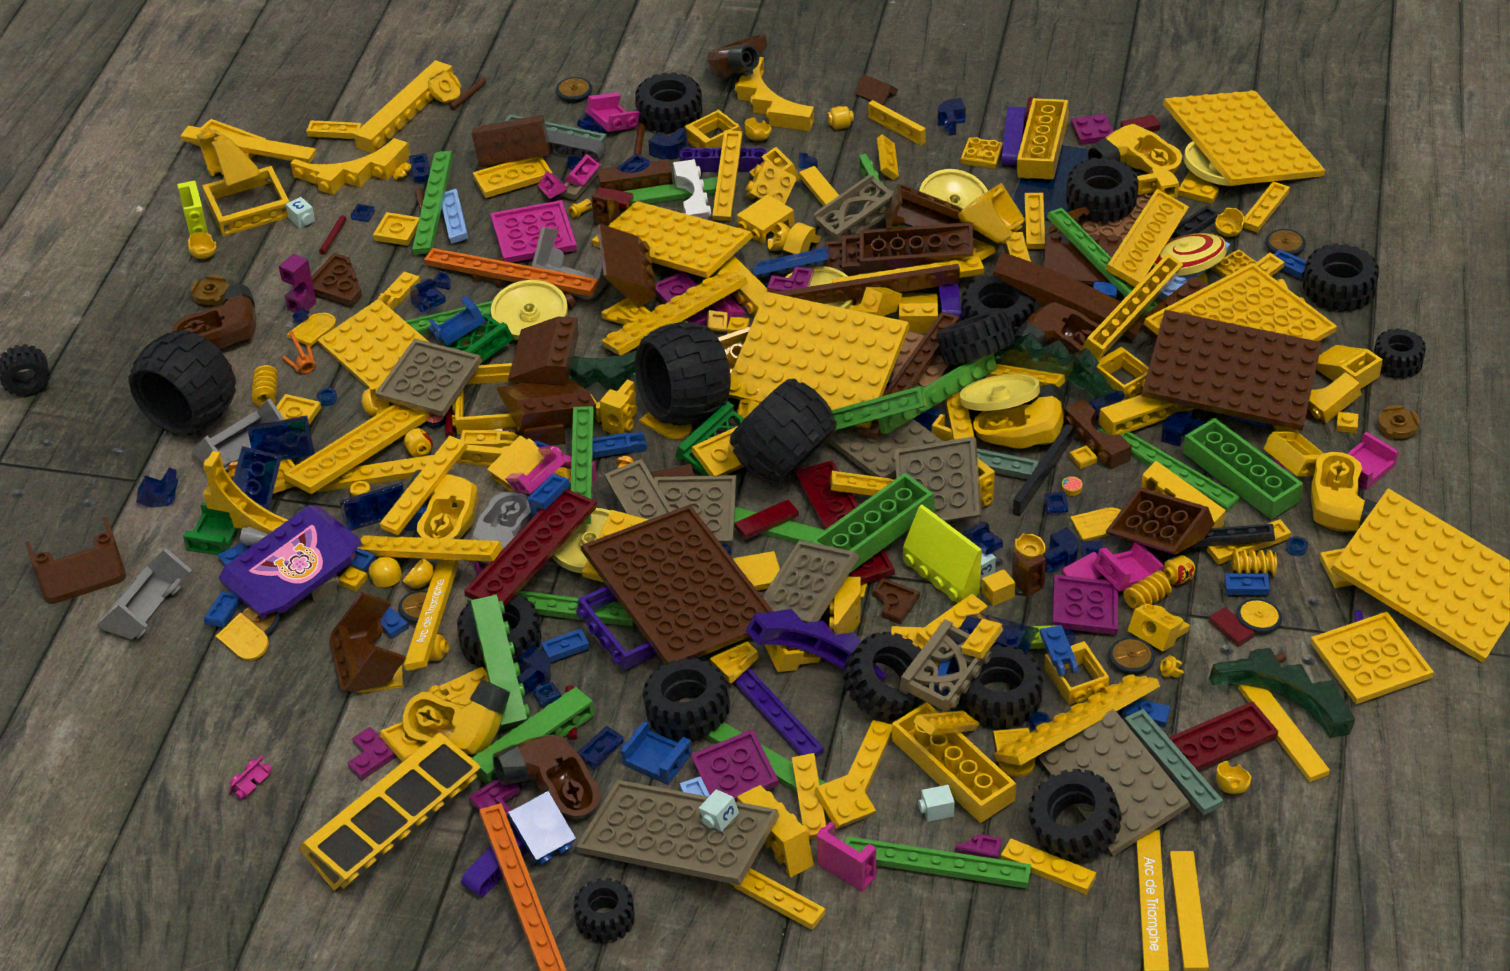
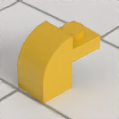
[1137,168,1179,198]
[783,222,821,254]

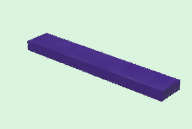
[733,668,824,758]

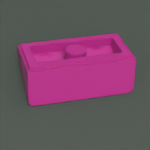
[565,154,600,187]
[538,171,568,199]
[715,294,746,323]
[1062,552,1103,580]

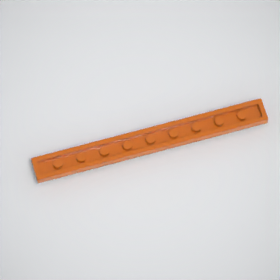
[424,248,599,297]
[479,803,566,971]

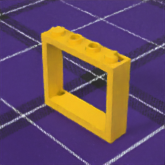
[202,166,290,236]
[452,363,528,435]

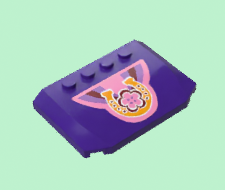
[219,506,362,619]

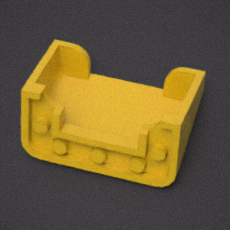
[196,128,259,186]
[957,183,1025,245]

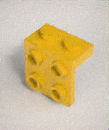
[745,161,796,204]

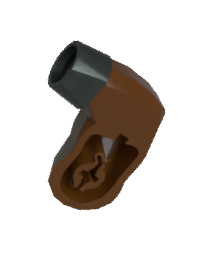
[707,34,767,79]
[172,284,256,349]
[1012,302,1109,362]
[492,735,601,820]

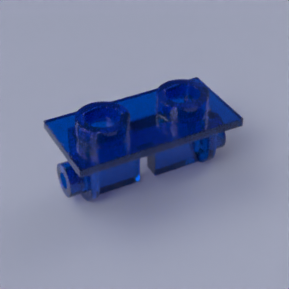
[1089,390,1125,420]

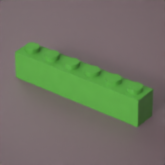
[471,595,530,730]
[471,687,595,785]

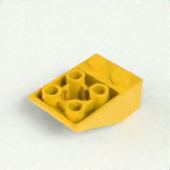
[1316,345,1383,389]
[830,577,861,635]

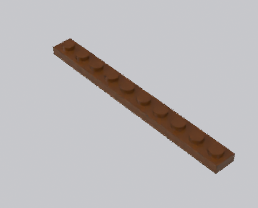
[771,264,960,304]
[859,312,959,440]

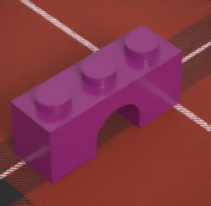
[279,254,316,316]

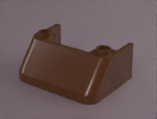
[886,184,963,229]
[25,517,126,604]
[330,592,406,693]

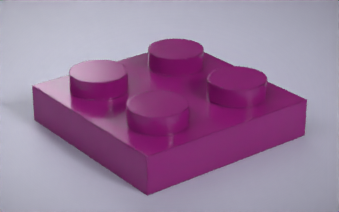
[1071,114,1114,145]

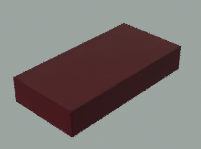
[1120,114,1160,131]
[595,187,634,209]
[1209,607,1255,647]

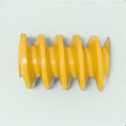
[251,365,278,407]
[1231,550,1277,577]
[1124,570,1172,609]

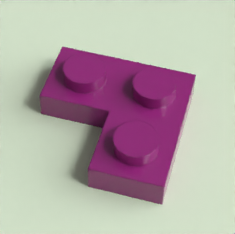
[767,266,814,293]
[347,727,397,780]
[469,779,520,816]

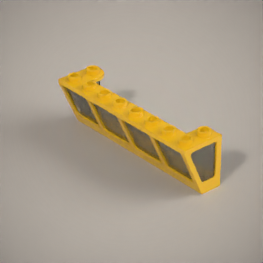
[298,732,481,891]

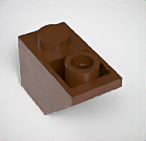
[591,194,620,226]

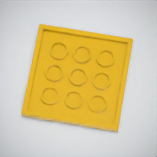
[1310,612,1434,704]

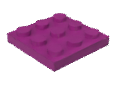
[1052,574,1118,635]
[691,729,780,802]

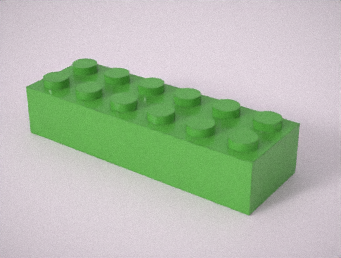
[1183,418,1303,520]
[811,473,935,573]

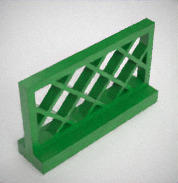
[442,313,514,363]
[675,401,744,476]

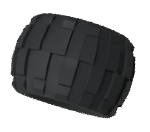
[635,322,731,425]
[128,330,236,436]
[730,378,837,485]

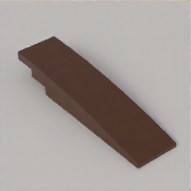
[824,222,974,275]
[992,252,1144,340]

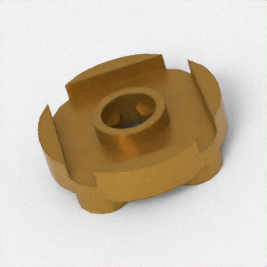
[191,275,229,307]
[1377,405,1420,440]

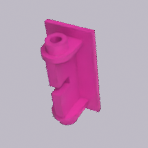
[228,755,272,800]

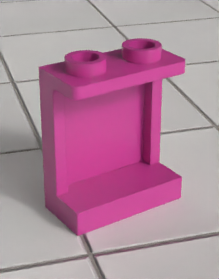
[585,92,640,132]
[1347,432,1398,490]
[505,446,566,494]
[1093,542,1163,591]
[816,822,876,892]

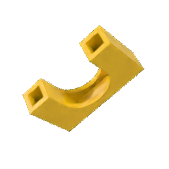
[1308,358,1361,423]

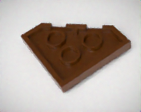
[312,253,362,306]

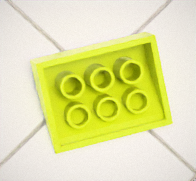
[903,505,982,603]

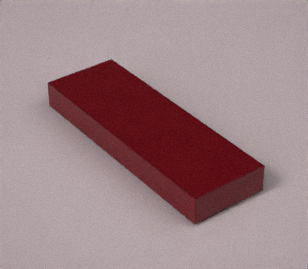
[735,499,799,540]

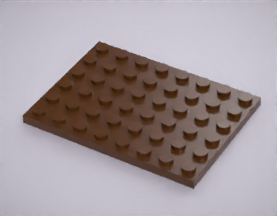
[1142,310,1322,431]
[581,505,773,665]

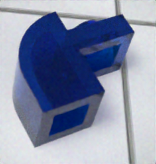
[937,98,966,136]
[648,127,688,160]
[410,278,446,312]
[1161,411,1207,447]
[136,467,178,508]
[962,522,1003,556]
[1043,527,1079,573]
[517,645,552,697]

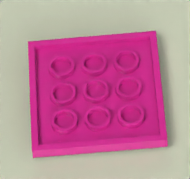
[490,200,577,263]

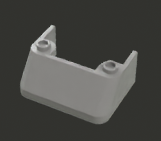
[532,227,609,300]
[192,399,288,471]
[97,548,192,640]

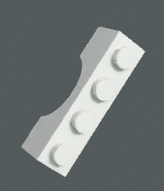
[673,159,711,220]

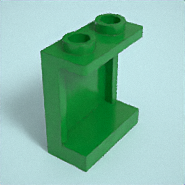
[183,502,240,556]

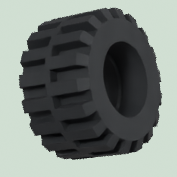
[1374,328,1426,379]
[0,344,50,397]
[574,878,635,943]

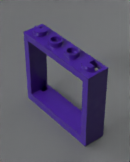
[576,586,657,671]

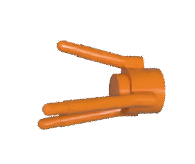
[282,331,316,374]

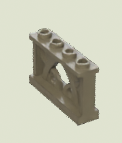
[813,174,894,241]
[899,619,992,712]

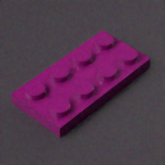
[655,271,723,325]

